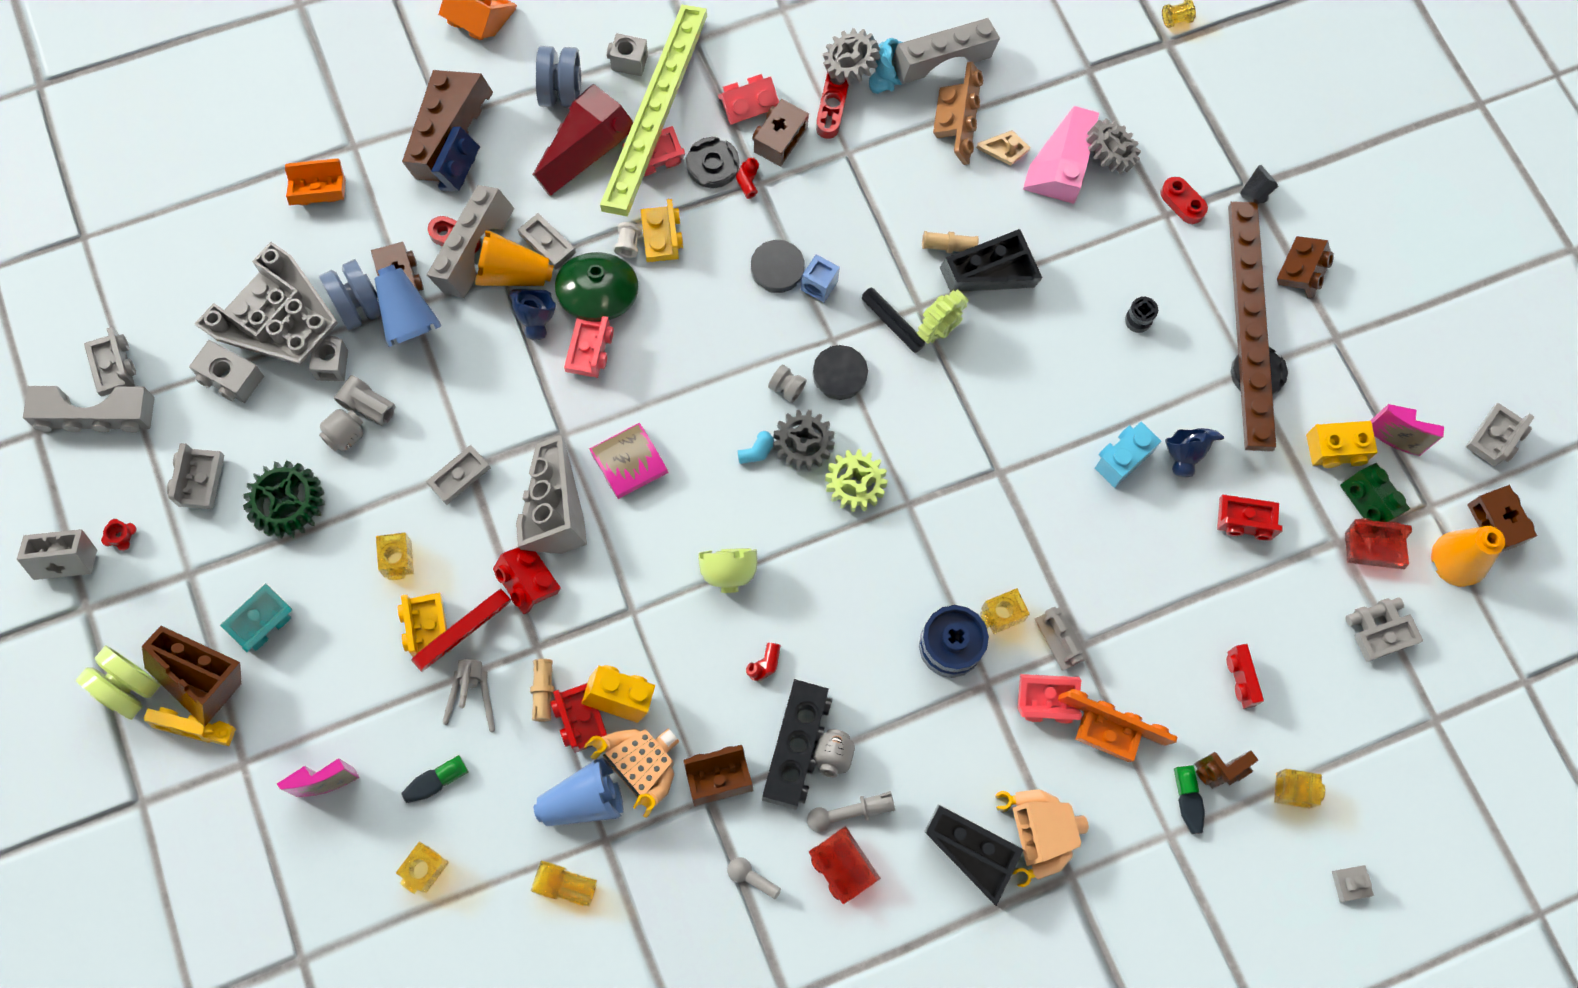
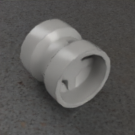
[768,364,807,403]

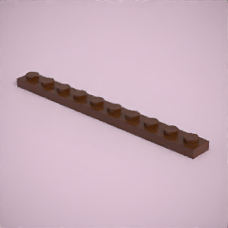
[1228,201,1276,451]

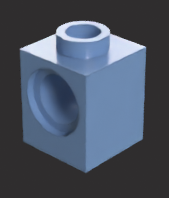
[801,254,840,303]

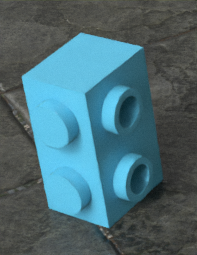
[1094,422,1162,488]

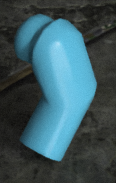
[737,431,774,464]

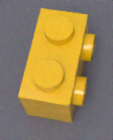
[1306,421,1378,468]
[581,665,655,723]

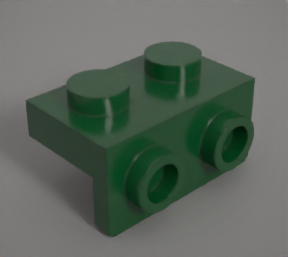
[1340,463,1410,531]

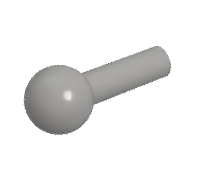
[727,857,781,899]

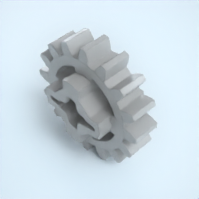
[823,28,880,84]
[1086,118,1141,174]

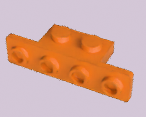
[1058,689,1178,762]

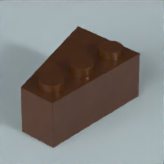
[142,626,242,727]

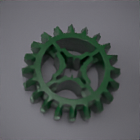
[243,460,325,539]

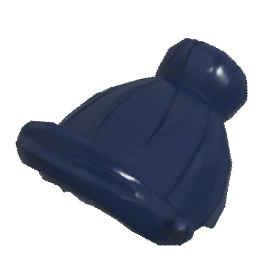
[508,289,556,340]
[1165,428,1224,477]

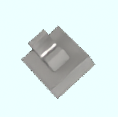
[1332,865,1374,902]

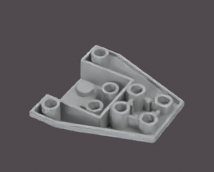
[194,242,338,365]

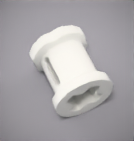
[614,222,642,258]

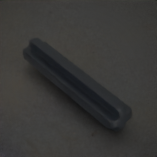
[862,287,925,353]

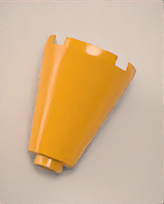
[475,230,554,286]
[1431,526,1505,587]

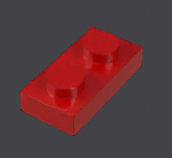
[1226,644,1264,709]

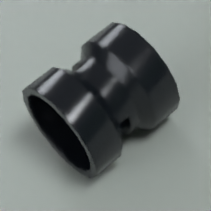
[1125,296,1159,333]

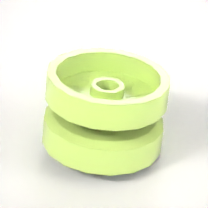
[76,645,161,720]

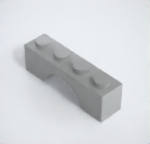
[892,18,1000,84]
[427,185,515,298]
[23,386,155,432]

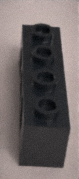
[762,679,833,810]

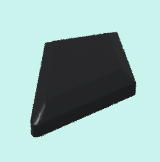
[1240,165,1278,204]

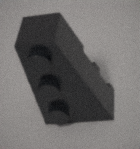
[940,229,1043,292]
[924,804,1024,906]

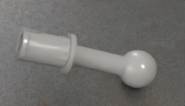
[807,791,895,832]

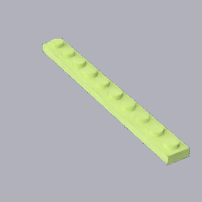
[600,4,707,217]

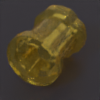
[1162,0,1196,28]

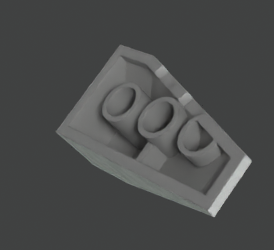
[516,435,587,554]

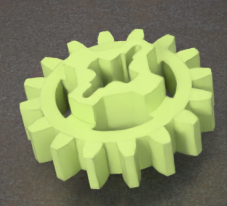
[917,289,969,344]
[825,449,888,512]

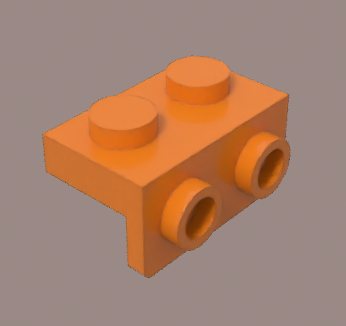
[285,158,346,205]

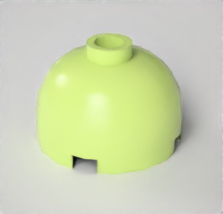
[698,548,757,593]

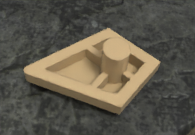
[976,130,1031,166]

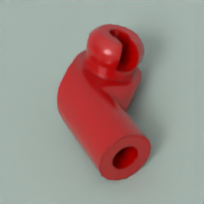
[736,158,759,199]
[746,643,781,681]

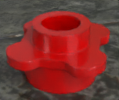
[101,519,137,551]

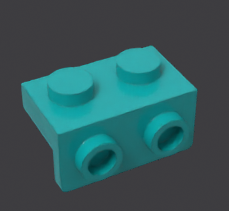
[220,583,292,653]

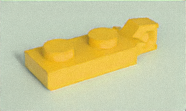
[143,707,236,746]

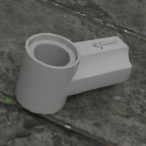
[334,375,396,426]

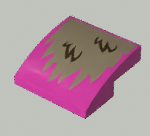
[1370,404,1444,456]
[589,423,669,499]
[277,758,360,797]

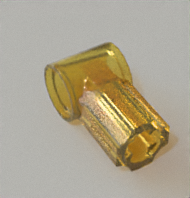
[530,860,598,907]

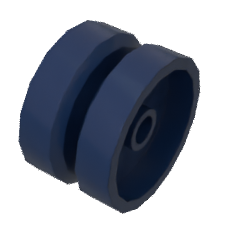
[919,605,989,678]

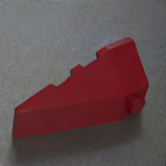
[532,84,633,196]

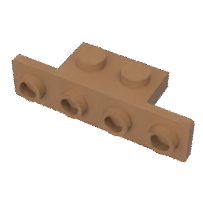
[933,61,983,165]

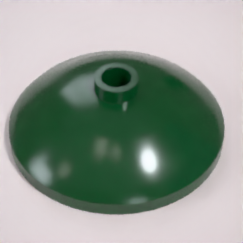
[555,252,638,322]

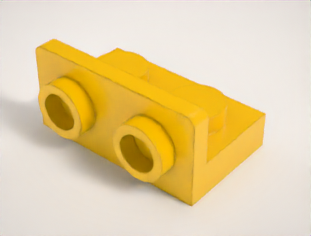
[640,199,683,263]

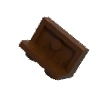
[1277,236,1334,298]
[683,745,754,806]
[1194,750,1259,789]

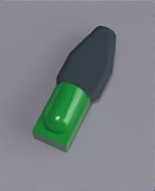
[401,755,469,803]
[1174,765,1205,834]

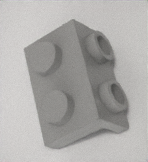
[84,327,136,397]
[1466,403,1534,467]
[167,443,225,509]

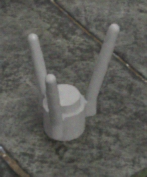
[443,659,495,732]

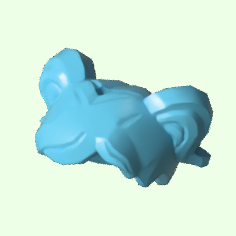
[869,38,902,94]

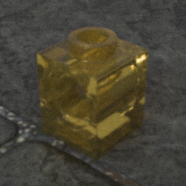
[376,532,414,580]
[980,588,1030,634]
[1274,769,1325,809]
[396,841,449,894]

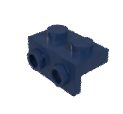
[431,127,480,191]

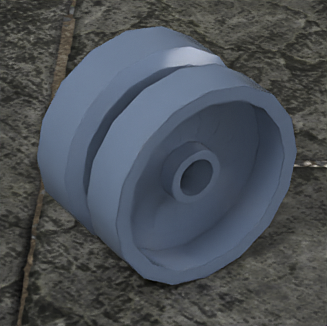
[536,46,581,108]
[319,259,381,331]

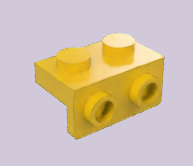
[397,593,450,657]

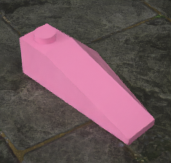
[1023,106,1099,204]

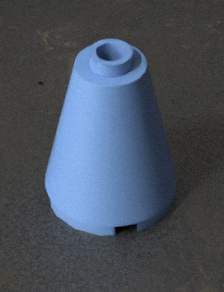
[374,264,441,347]
[533,758,624,826]

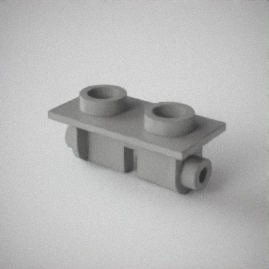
[1035,606,1088,671]

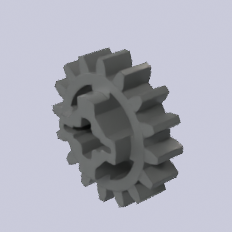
[773,410,835,471]

